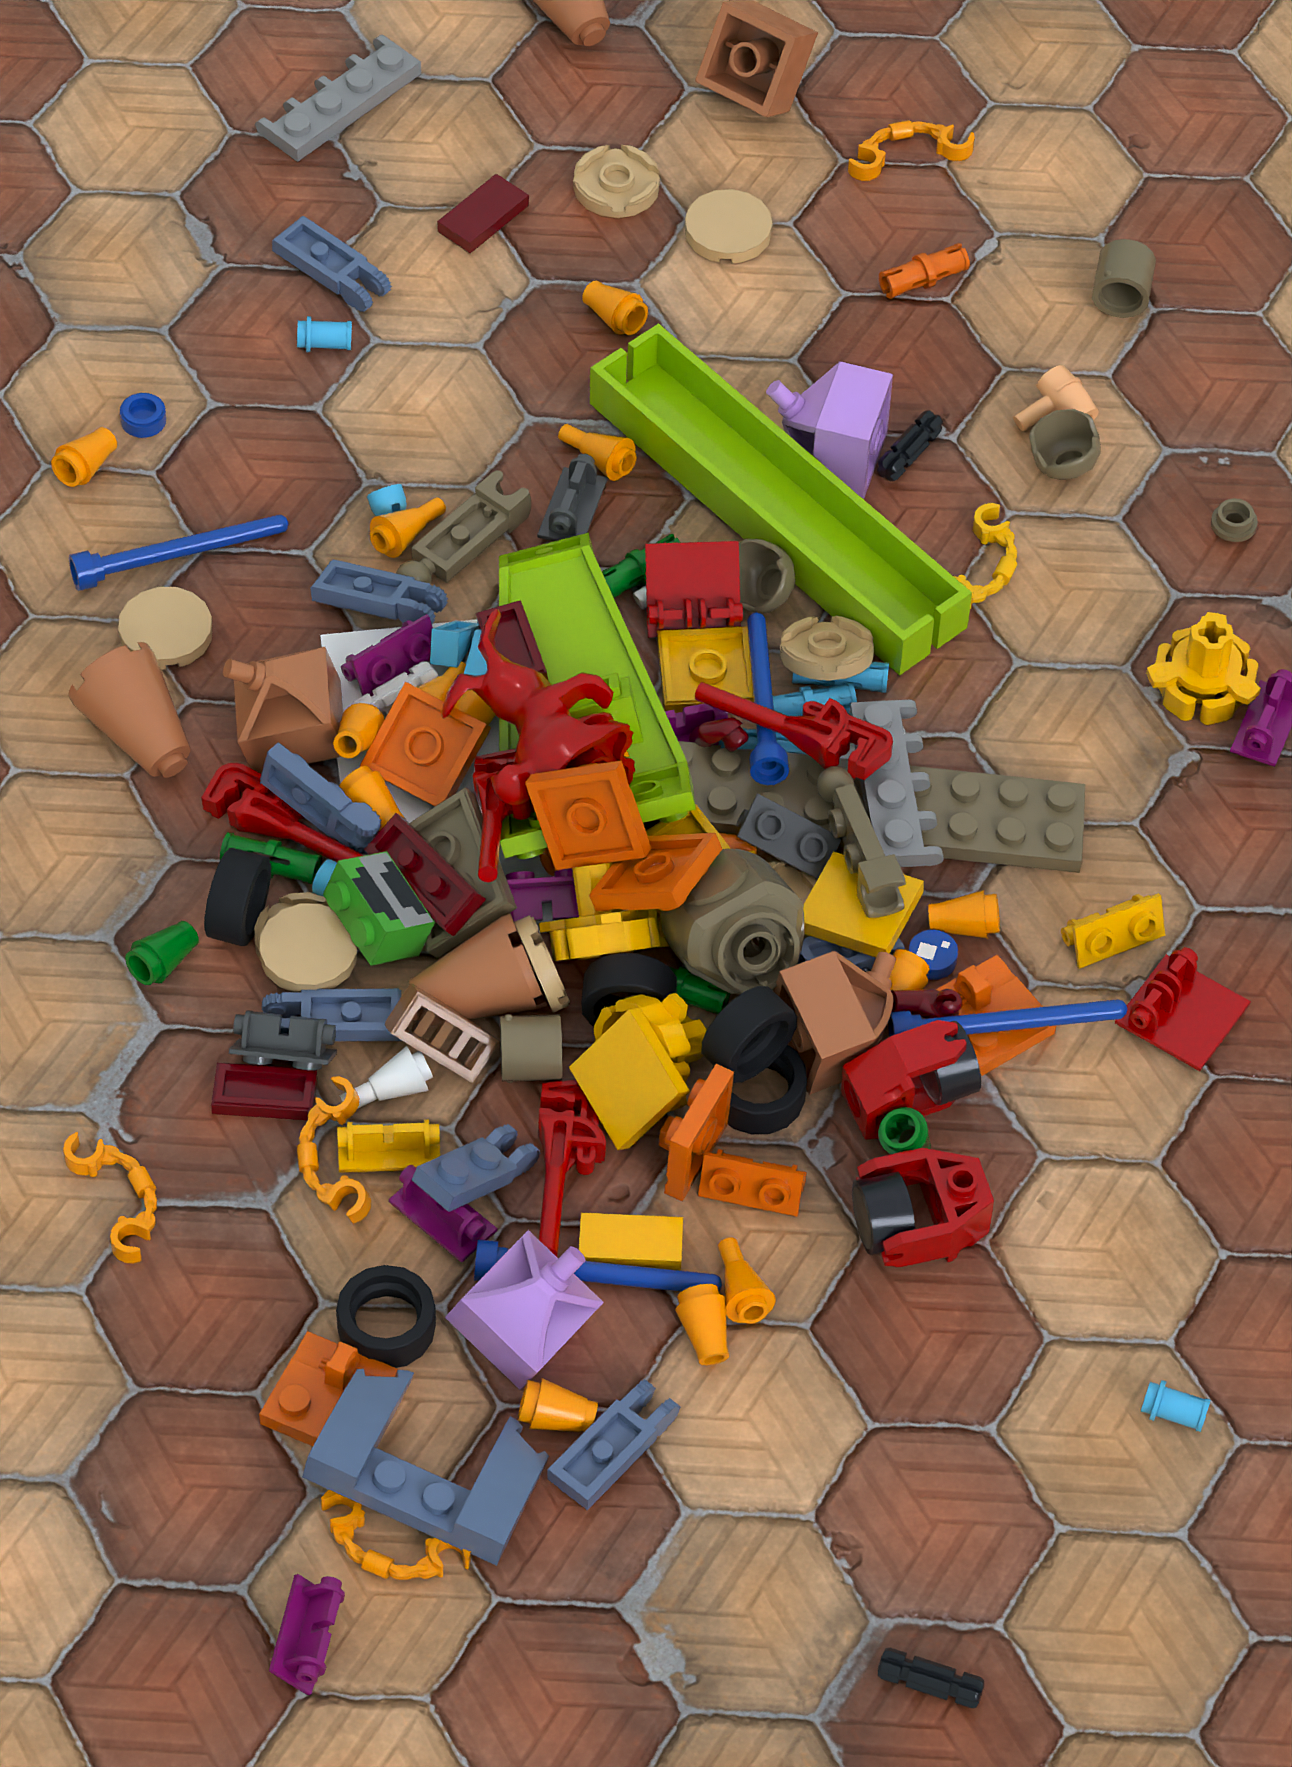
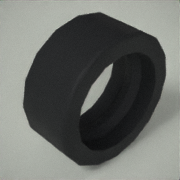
[204,848,271,946]
[581,953,677,1026]
[701,986,798,1083]
[712,1045,807,1135]
[336,1265,436,1368]

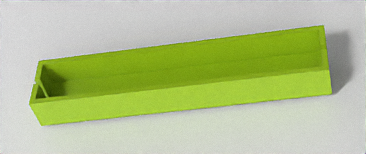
[589,323,972,676]

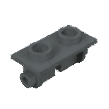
[537,454,608,541]
[736,793,842,880]
[229,1010,337,1070]

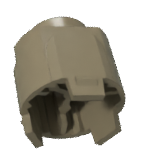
[660,849,805,994]

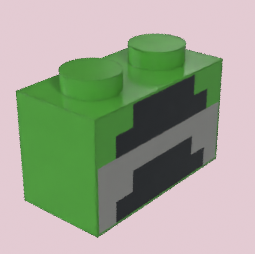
[323,851,435,966]

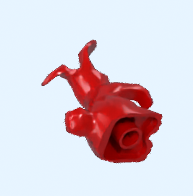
[441,609,635,805]

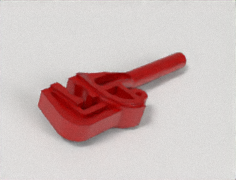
[694,682,893,780]
[472,749,535,882]
[201,763,365,862]
[538,1080,606,1257]

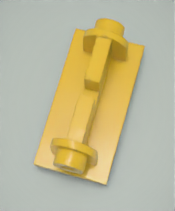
[1061,893,1165,969]
[337,1119,440,1173]

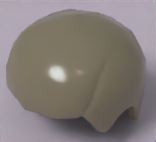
[1029,409,1101,480]
[739,539,796,613]

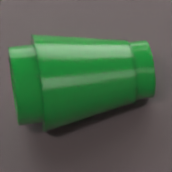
[125,921,199,985]
[878,1107,931,1154]

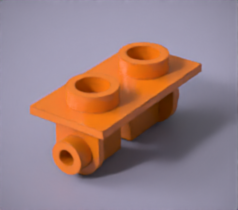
[698,1149,807,1217]

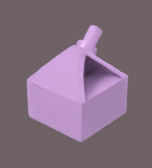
[766,362,893,499]
[445,1230,604,1390]

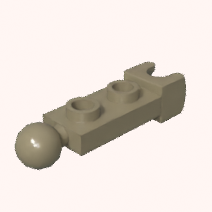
[396,470,531,585]
[816,766,906,918]

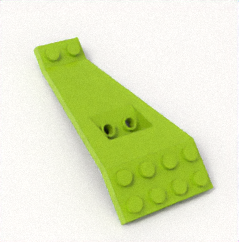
[499,532,696,859]

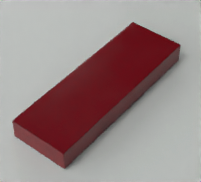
[364,813,486,937]

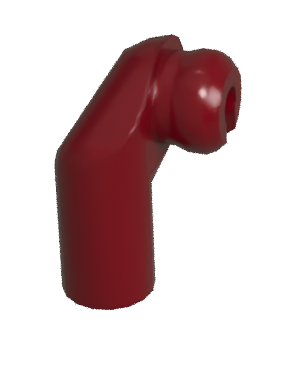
[689,717,749,752]
[891,989,962,1019]

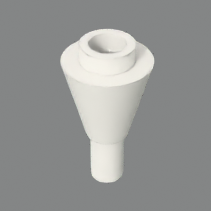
[339,1046,433,1109]

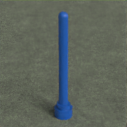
[69,515,289,591]
[747,612,789,785]
[888,999,1127,1037]
[474,1239,722,1291]

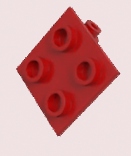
[645,541,743,638]
[1115,947,1251,1071]

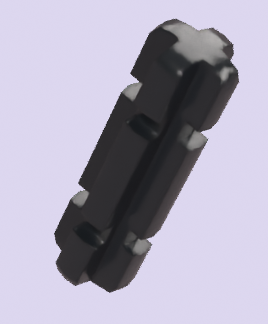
[877,410,943,482]
[878,1647,984,1708]

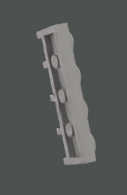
[255,35,421,162]
[849,700,944,867]

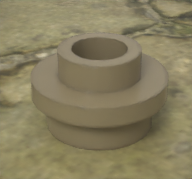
[1211,498,1258,542]

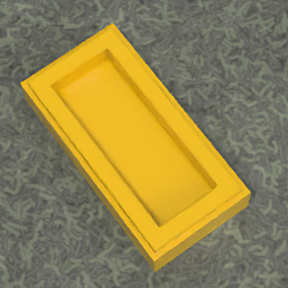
[579,1213,683,1271]

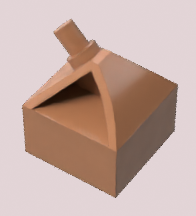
[695,0,818,117]
[223,647,343,774]
[774,950,896,1095]

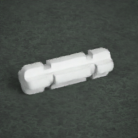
[352,661,438,715]

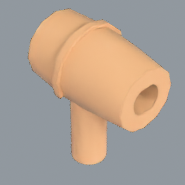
[1013,365,1099,431]

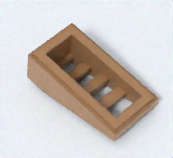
[385,984,500,1083]

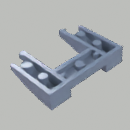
[302,1369,549,1566]

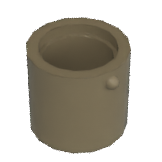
[1092,239,1156,318]
[500,1014,563,1083]

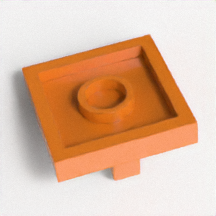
[360,682,491,807]
[525,760,651,870]
[589,833,722,911]
[923,955,1056,1076]
[659,1064,734,1201]
[259,1331,399,1446]

